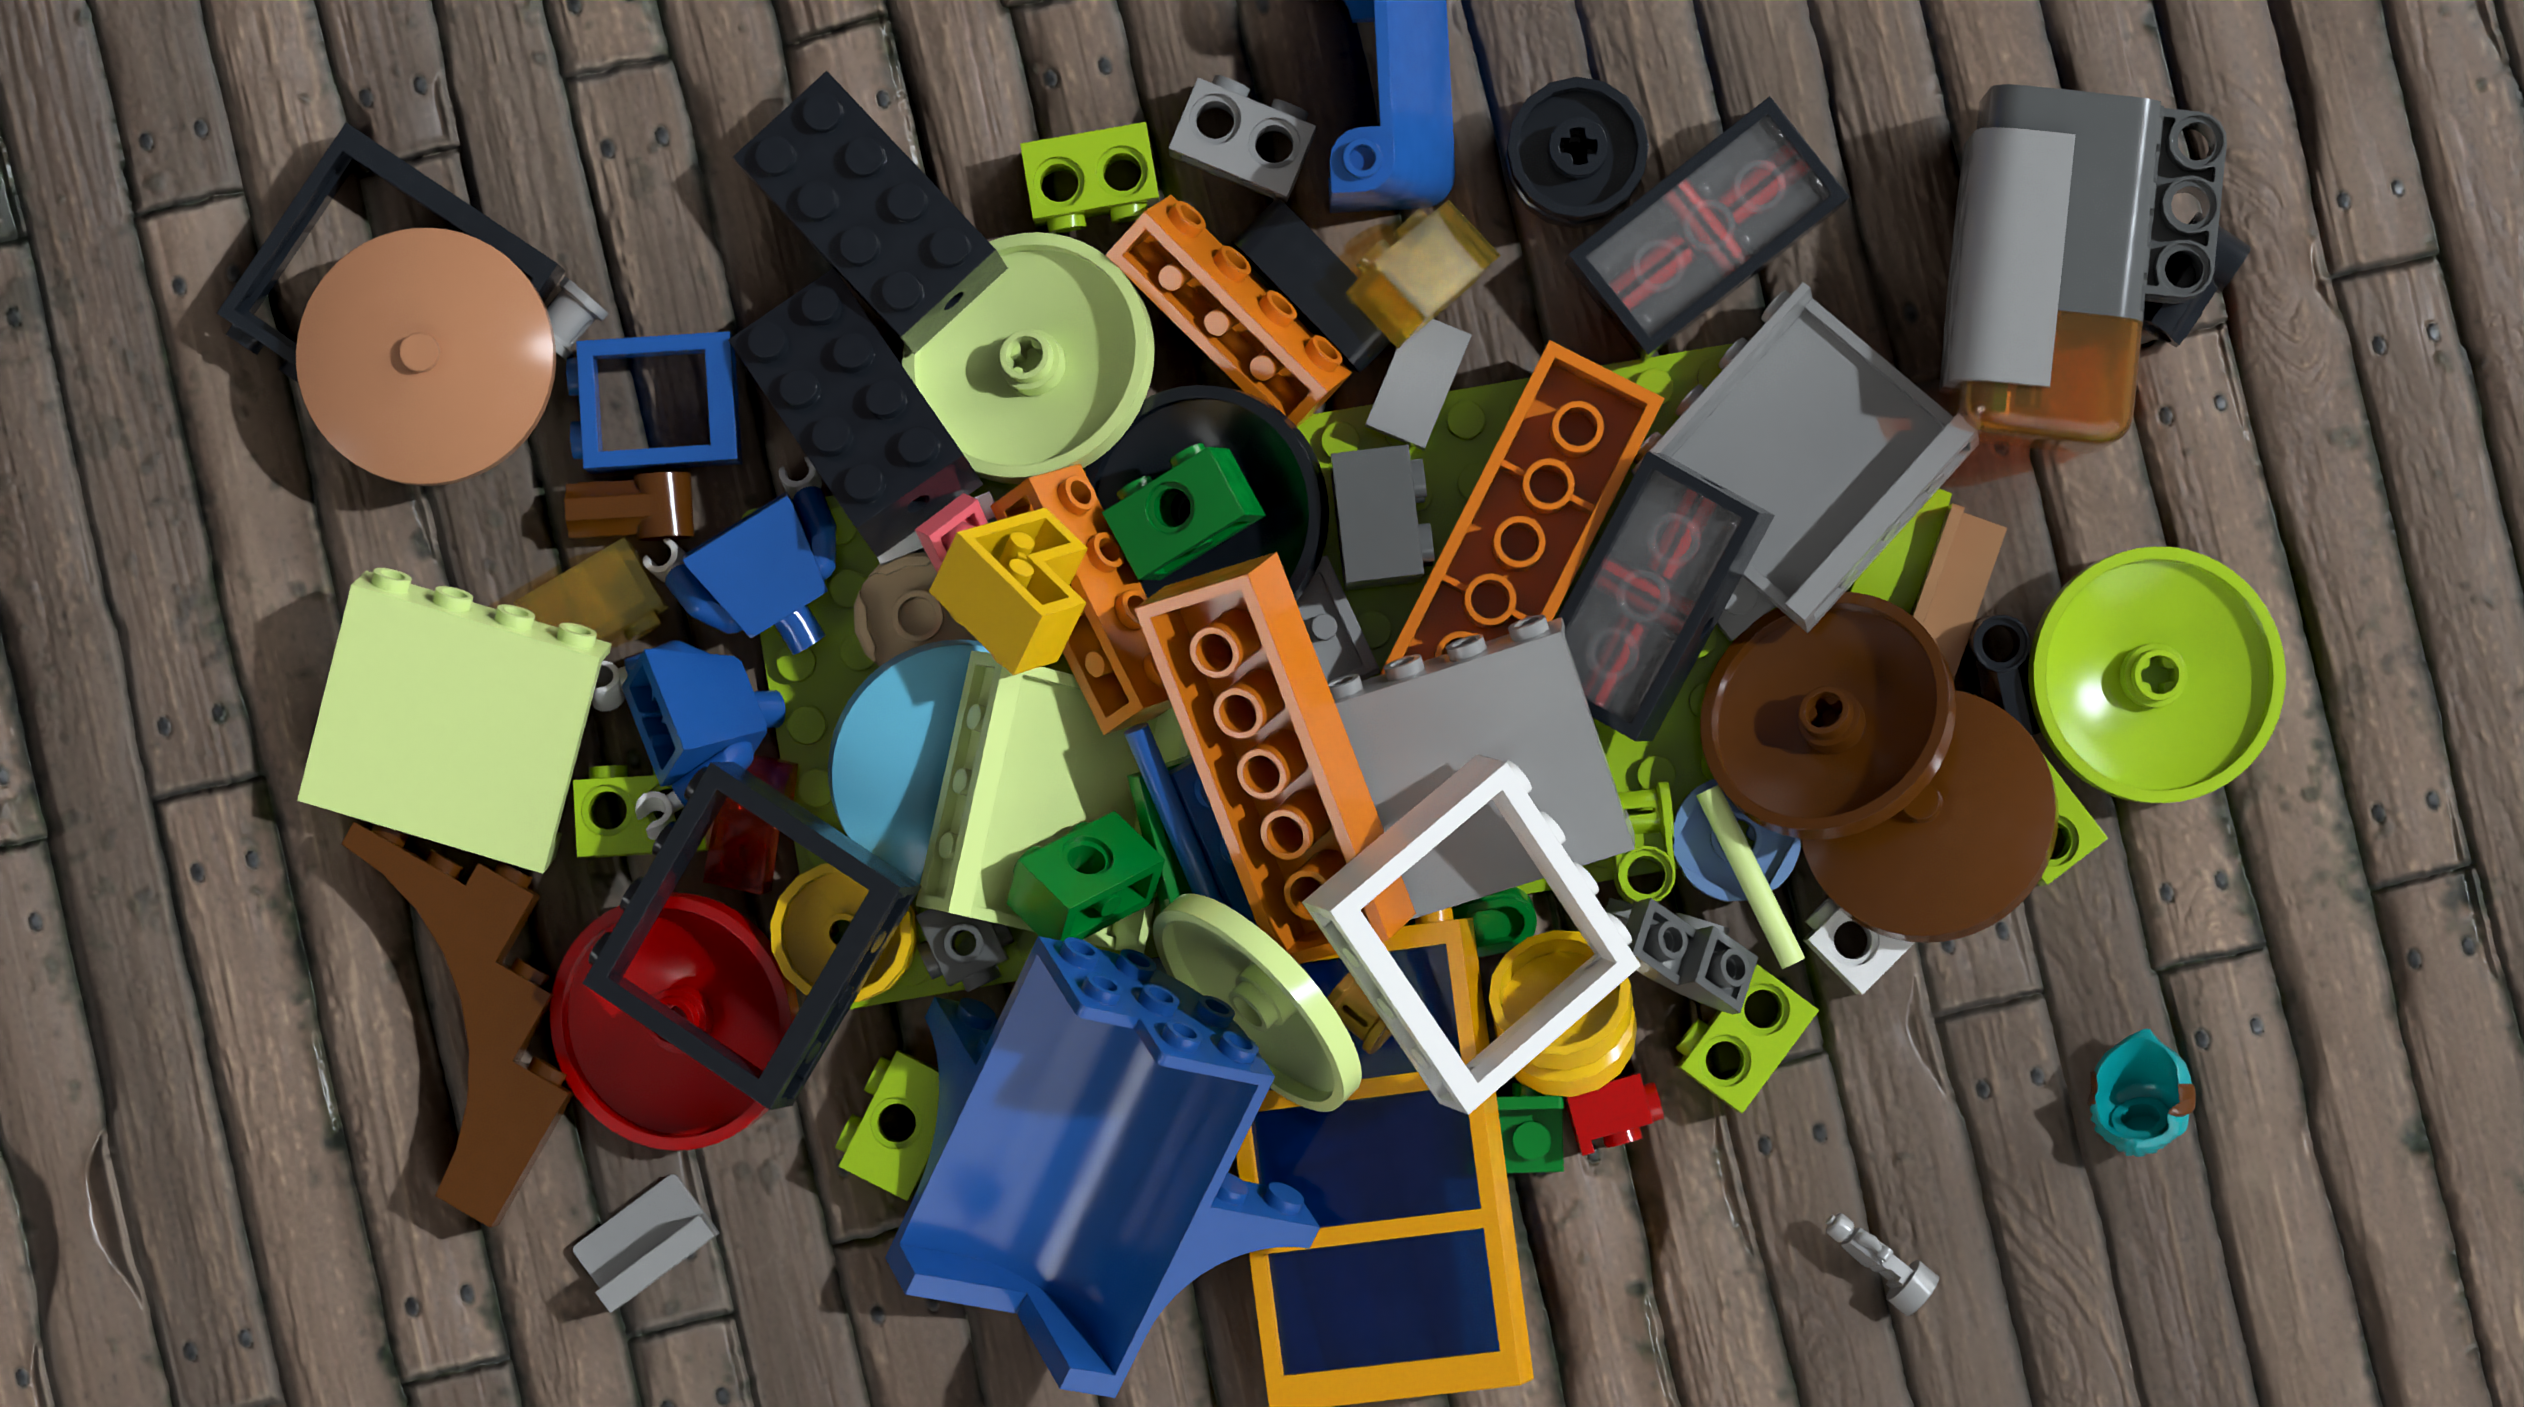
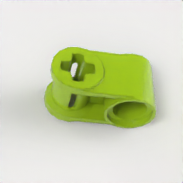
[1612,781,1676,904]

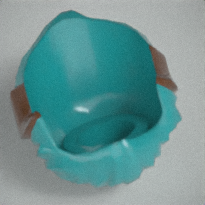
[2087,1029,2196,1157]

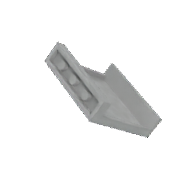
[1631,282,1979,633]
[1328,615,1635,920]

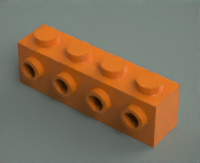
[1106,195,1352,427]
[990,464,1172,735]

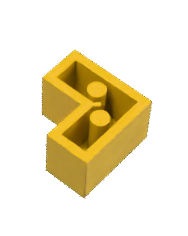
[929,507,1088,675]

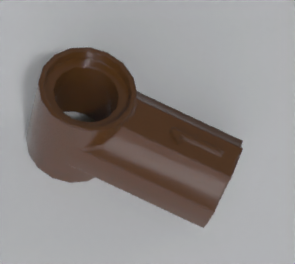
[564,472,694,541]

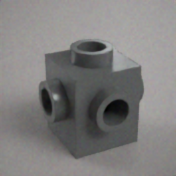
[916,909,1015,992]

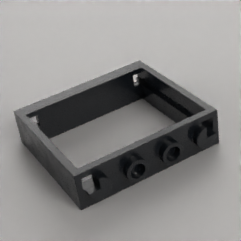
[217,123,565,382]
[582,762,922,1110]

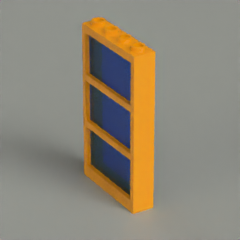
[1236,907,1534,1407]

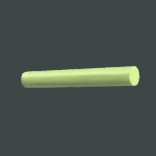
[1696,785,1805,969]

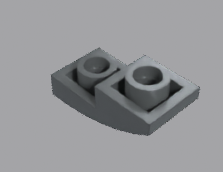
[1626,898,1758,1015]

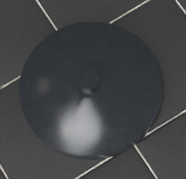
[1085,385,1329,601]

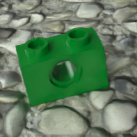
[1102,443,1266,580]
[1006,811,1165,941]

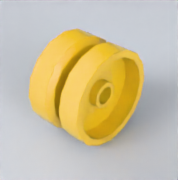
[770,863,919,1002]
[1489,930,1637,1097]

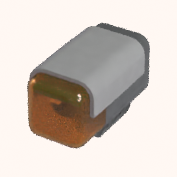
[1939,84,2227,454]

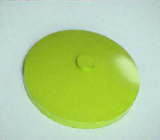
[2028,546,2286,803]

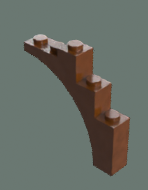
[341,822,574,1228]

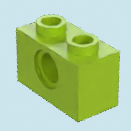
[835,1050,939,1201]

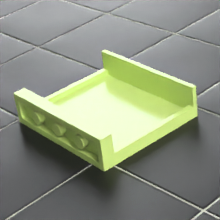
[297,568,612,874]
[915,651,1189,954]

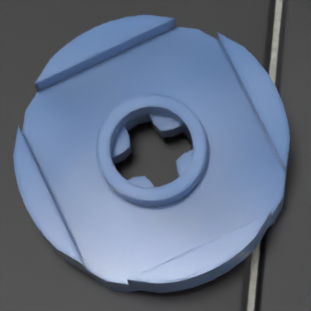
[1672,779,1801,902]

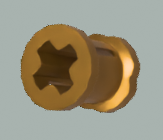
[1327,972,1392,1055]

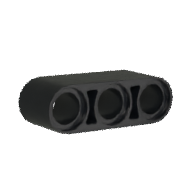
[1231,198,1405,374]

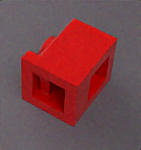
[1564,1072,1664,1156]

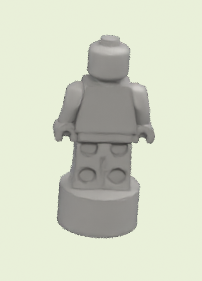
[1825,1213,1939,1316]

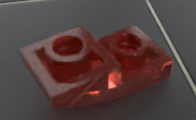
[703,754,798,895]

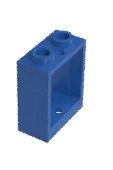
[566,331,743,474]

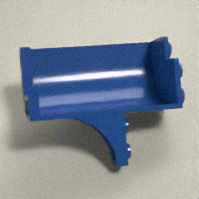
[885,936,1320,1398]

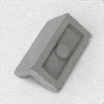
[573,1174,720,1313]

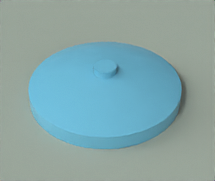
[828,639,990,884]

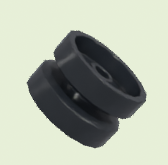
[1504,77,1649,228]

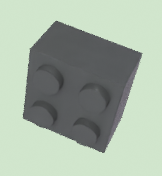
[1330,444,1435,591]

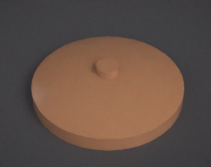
[296,228,556,486]

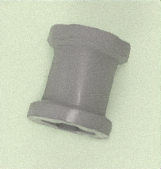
[546,276,609,361]

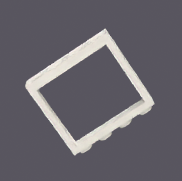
[1302,754,1641,1115]

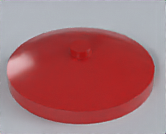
[550,892,799,1151]

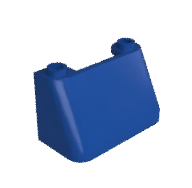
[1328,0,1455,213]

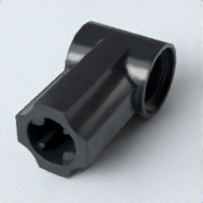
[2141,212,2252,347]
[1966,615,2041,735]

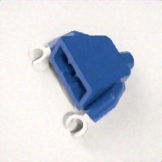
[643,457,837,655]
[592,640,786,840]

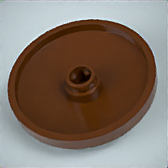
[1700,592,1957,840]
[1801,690,2059,943]

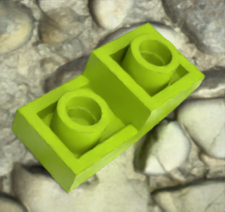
[1848,488,1952,614]

